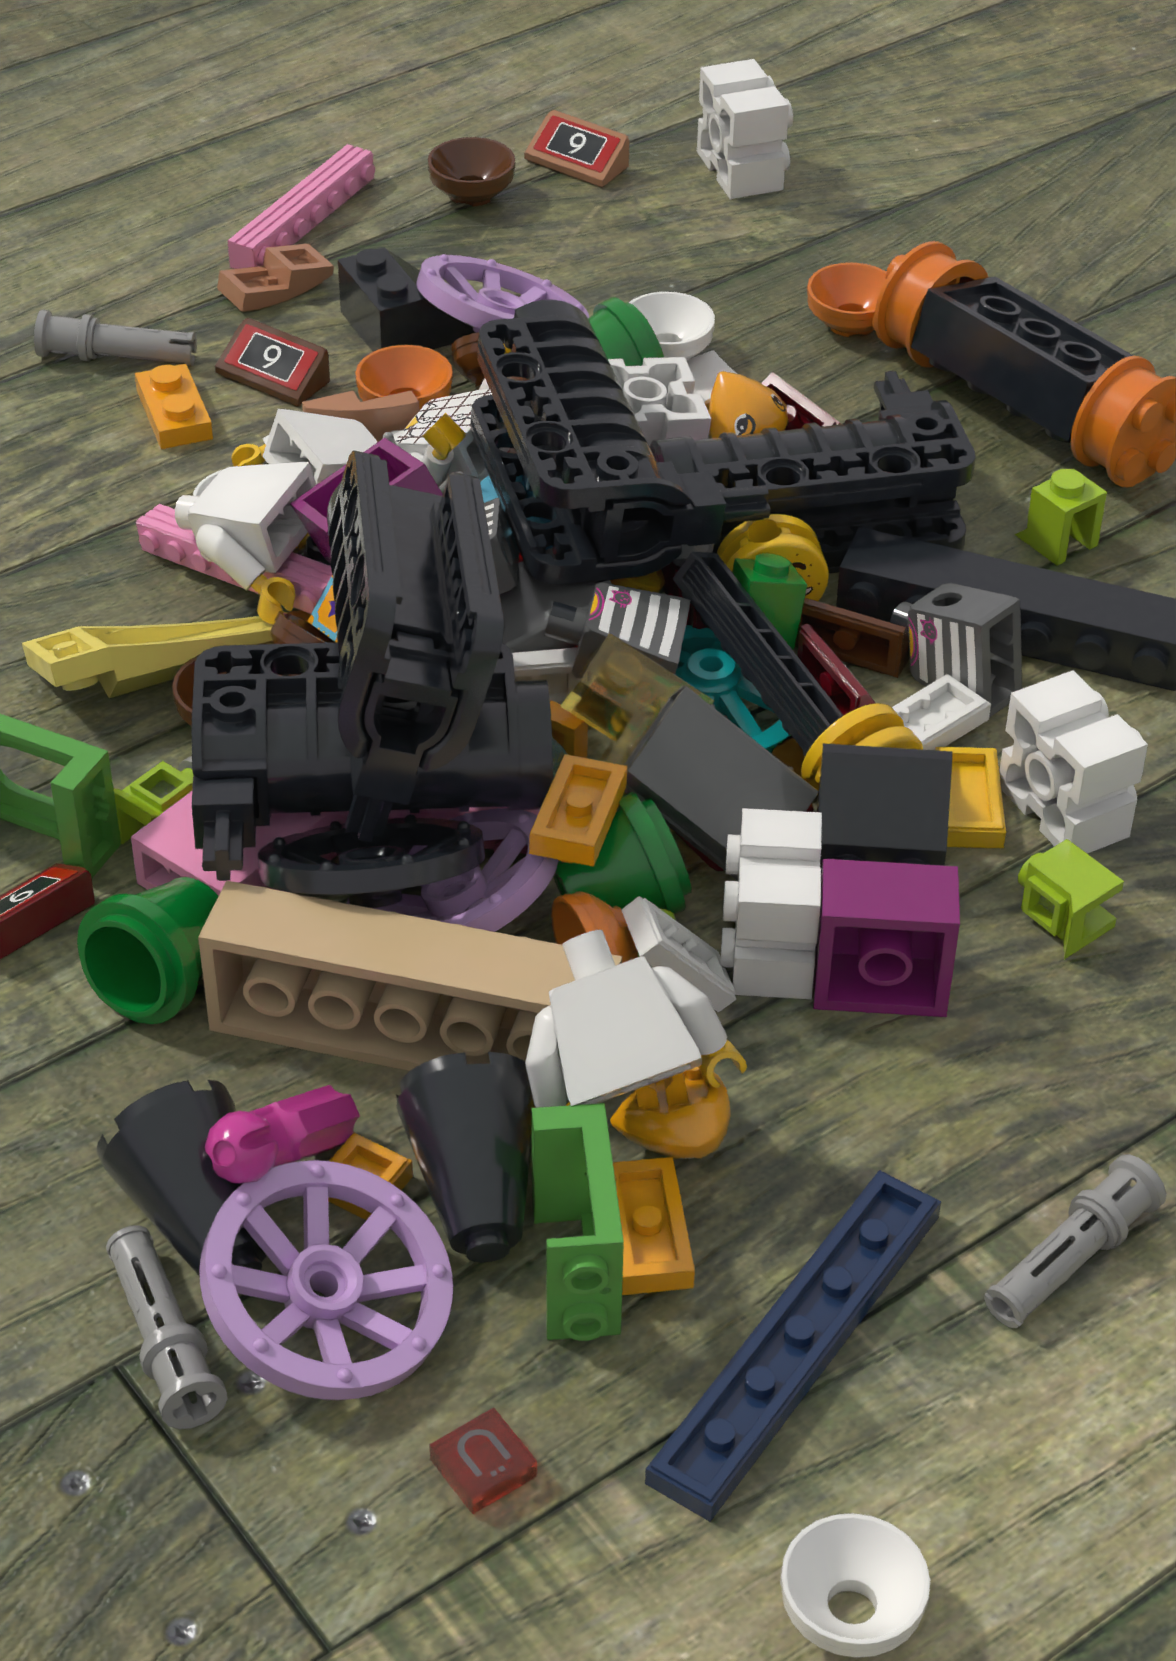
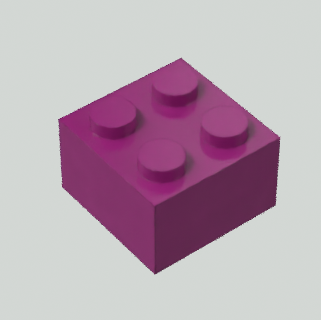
[813,859,960,1017]

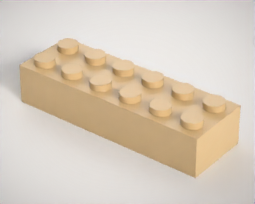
[198,881,622,1103]

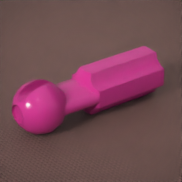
[205,1085,360,1184]

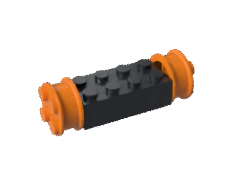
[872,241,1176,488]

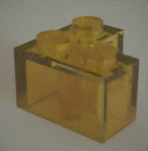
[560,633,715,795]

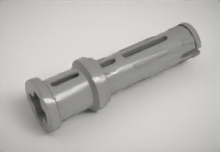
[34,309,197,366]
[984,1154,1167,1328]
[106,1226,228,1429]

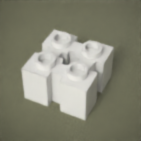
[697,59,793,199]
[608,357,711,447]
[999,670,1148,854]
[721,808,822,999]

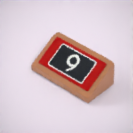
[524,110,629,187]

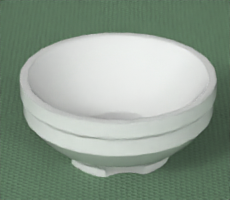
[629,292,715,360]
[780,1513,930,1658]

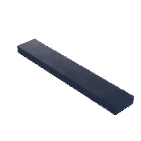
[645,1170,941,1522]

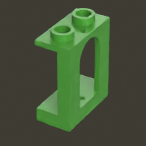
[0,714,121,878]
[532,1103,624,1341]

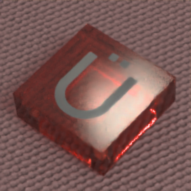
[429,1407,537,1514]

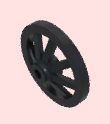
[258,814,485,908]

